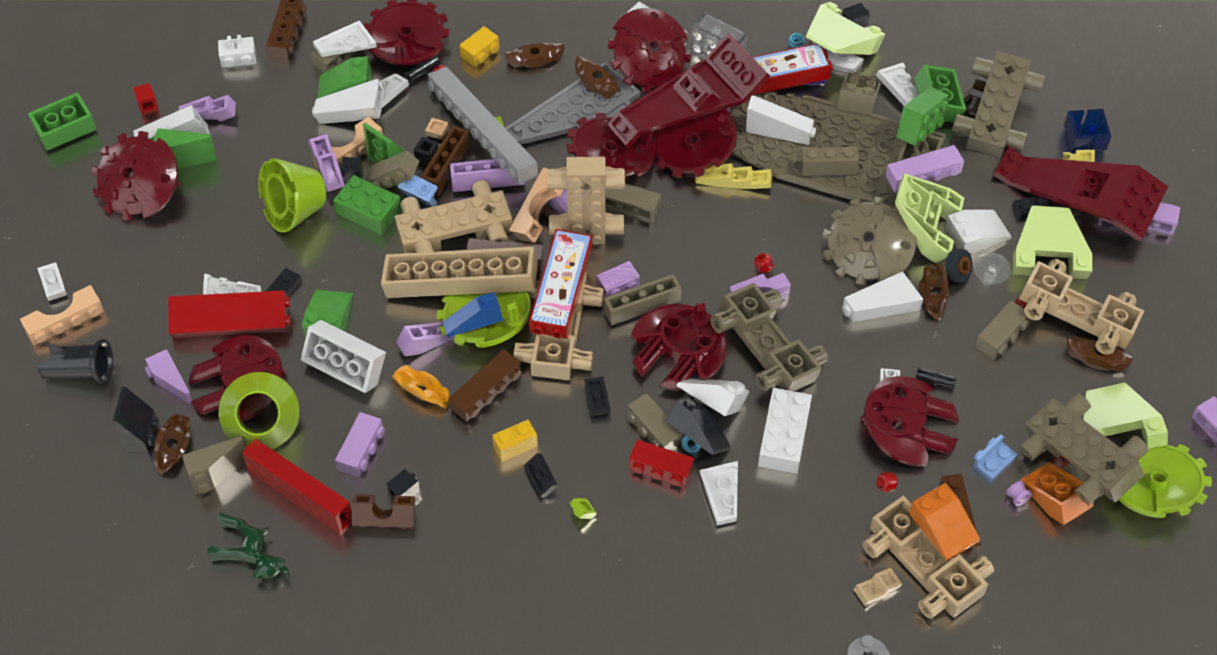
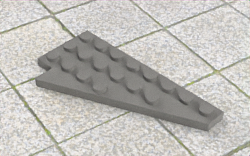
[505,61,641,145]

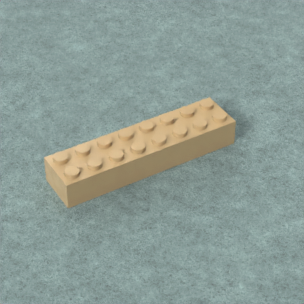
[381,247,538,298]

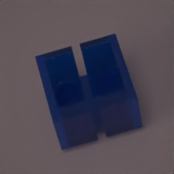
[1064,109,1112,152]

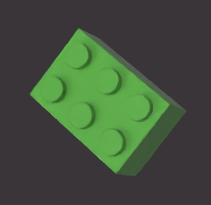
[914,65,966,123]
[896,87,949,146]
[28,92,97,151]
[333,175,401,235]

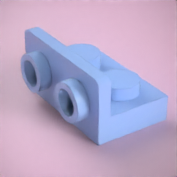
[398,175,438,207]
[972,434,1018,482]

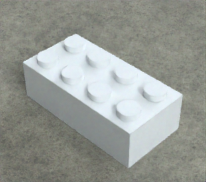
[301,320,386,393]
[758,388,812,474]

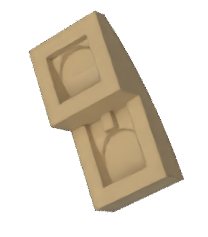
[853,568,902,606]

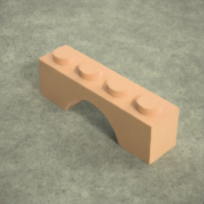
[312,116,383,170]
[509,168,564,243]
[20,285,104,346]

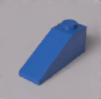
[443,292,503,337]

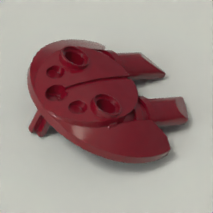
[631,302,727,391]
[188,335,287,422]
[860,376,959,467]

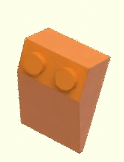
[1019,462,1094,525]
[909,483,981,561]

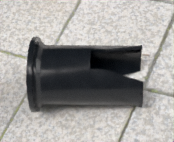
[36,339,113,383]

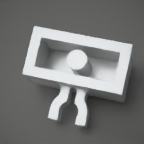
[218,35,257,68]

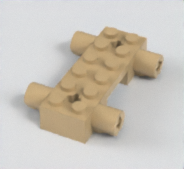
[547,157,625,245]
[395,180,512,253]
[1019,259,1144,354]
[514,273,604,380]
[862,495,994,619]

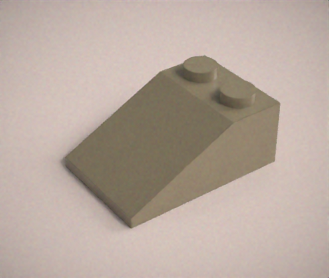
[182,436,245,495]

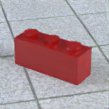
[629,440,694,487]

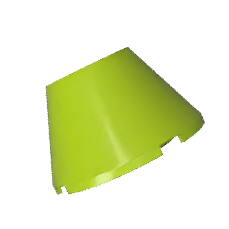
[258,158,326,232]
[219,372,300,449]

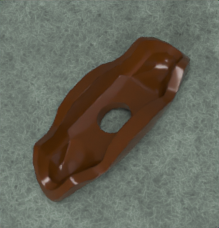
[505,43,564,68]
[575,55,620,99]
[919,263,949,321]
[1067,338,1134,372]
[154,414,190,475]

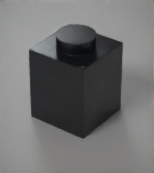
[842,3,870,27]
[414,137,438,167]
[340,157,363,185]
[386,469,420,498]

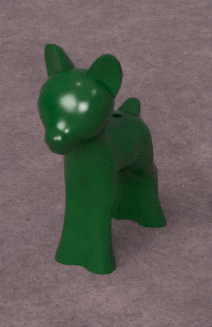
[207,512,289,581]

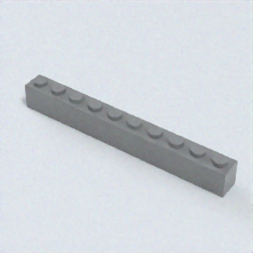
[427,67,538,184]

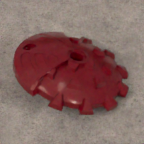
[364,0,449,65]
[608,8,691,93]
[653,109,737,178]
[567,113,655,180]
[92,131,182,221]

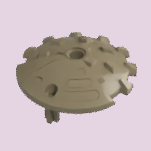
[823,197,916,286]

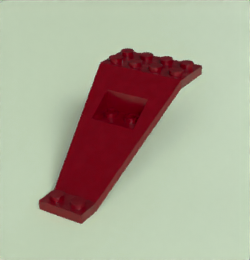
[608,33,770,148]
[992,146,1168,241]

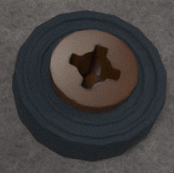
[945,248,973,282]

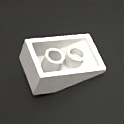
[945,210,1012,253]
[676,378,750,416]

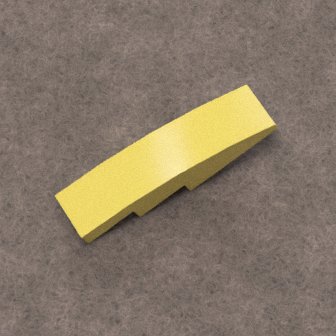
[695,163,772,189]

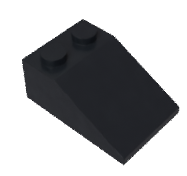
[112,386,159,454]
[666,397,731,455]

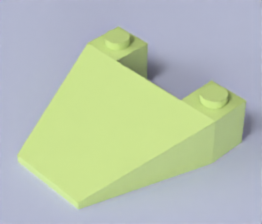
[806,2,885,55]
[895,174,964,263]
[1012,206,1092,279]
[1083,383,1168,449]

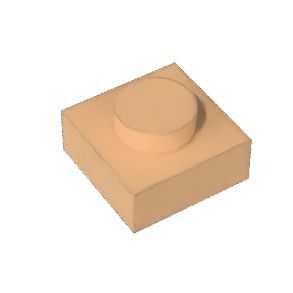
[425,118,449,140]

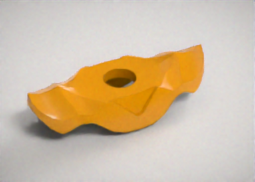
[392,365,449,409]

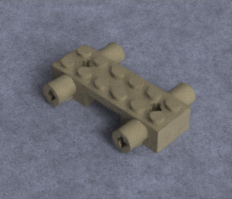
[952,51,1045,158]
[711,283,828,391]
[1019,393,1149,505]

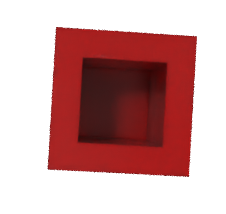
[133,83,158,114]

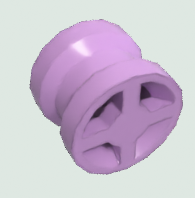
[1006,481,1032,506]

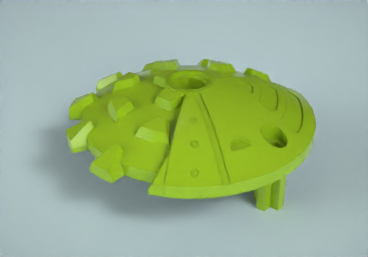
[437,291,531,348]
[1118,444,1212,518]

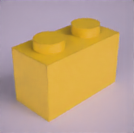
[459,26,500,67]
[492,419,538,462]

